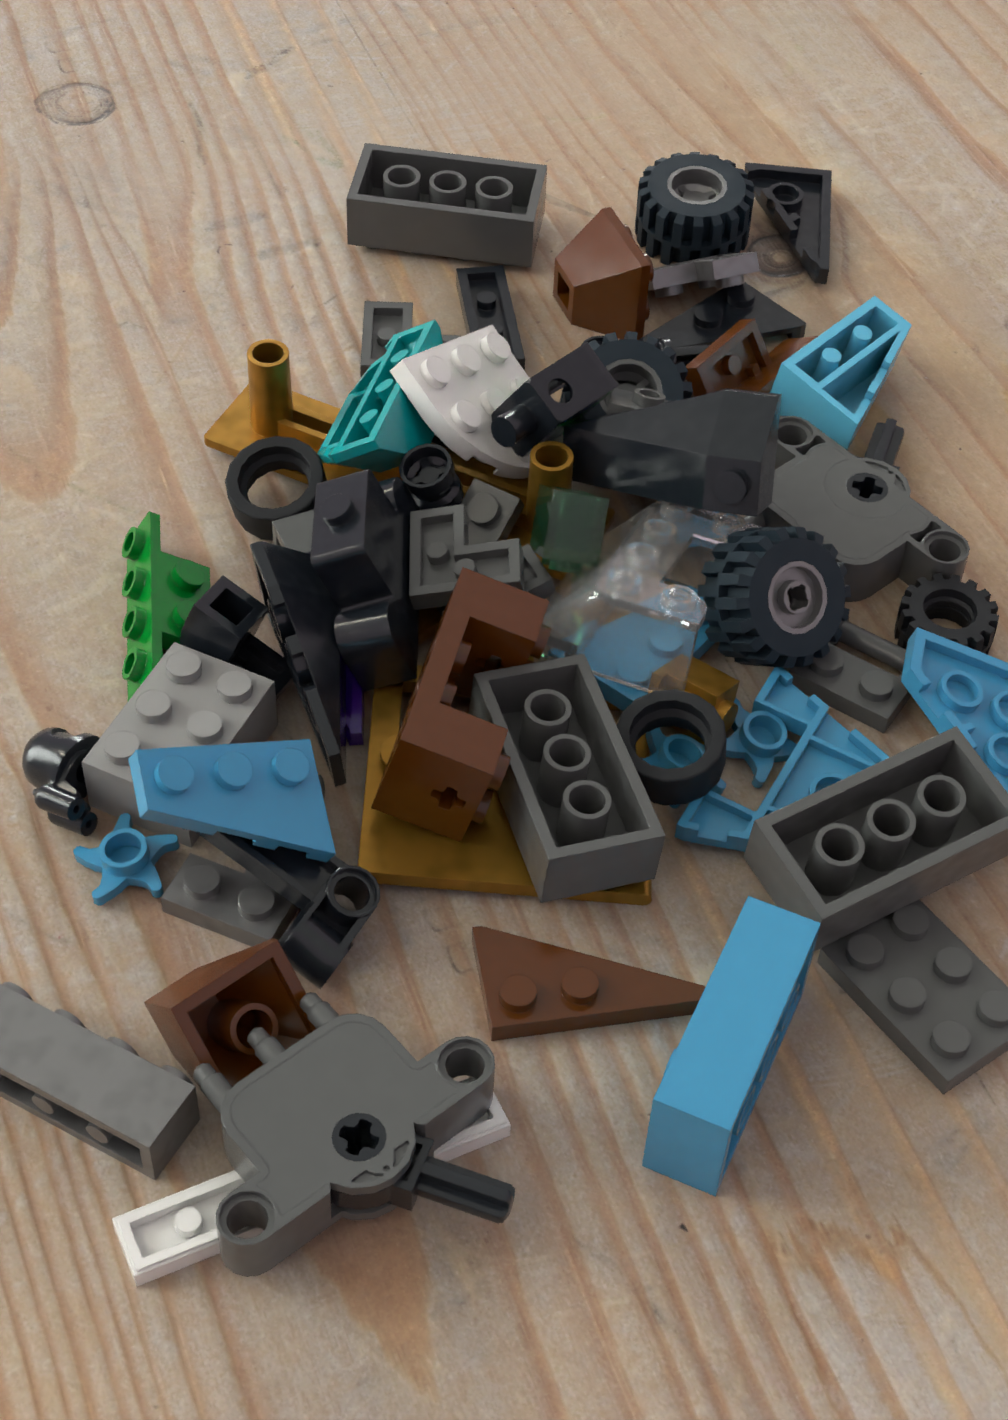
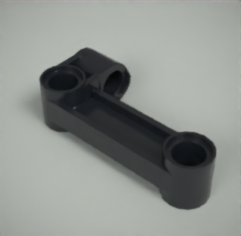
[182,828,380,989]

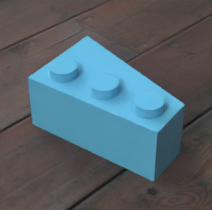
[770,296,912,450]

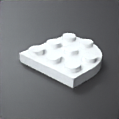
[390,325,563,479]

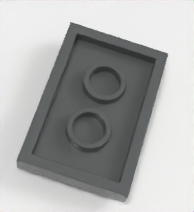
[817,899,1008,1095]

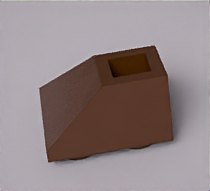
[553,207,654,340]

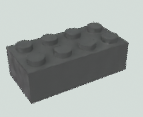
[346,143,547,267]
[468,654,666,903]
[743,726,1008,951]

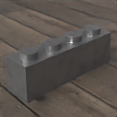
[0,982,200,1180]

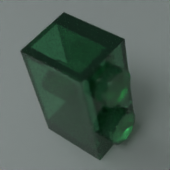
[530,484,610,574]

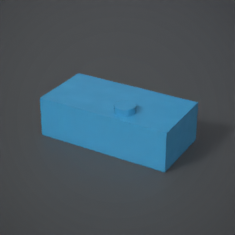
[642,896,821,1196]

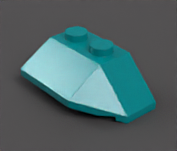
[317,319,443,473]

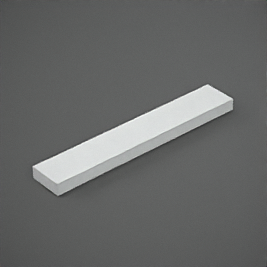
[112,1077,511,1287]

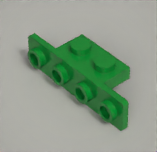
[122,511,210,701]

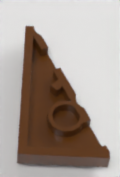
[472,926,706,1041]

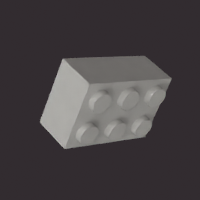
[82,642,278,848]

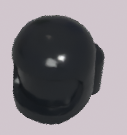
[22,727,100,836]

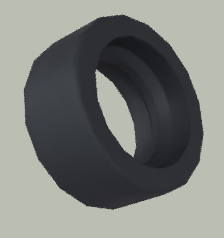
[225,436,327,540]
[617,689,727,806]

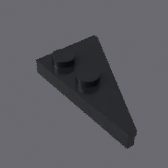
[744,162,832,284]
[639,282,806,348]

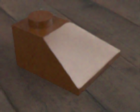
[144,938,316,1088]

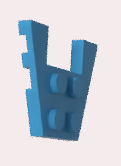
[674,667,889,852]

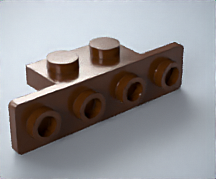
[686,318,818,397]

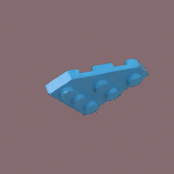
[901,627,1008,793]

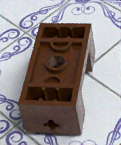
[371,567,552,842]

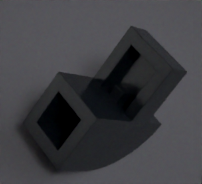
[180,575,293,700]

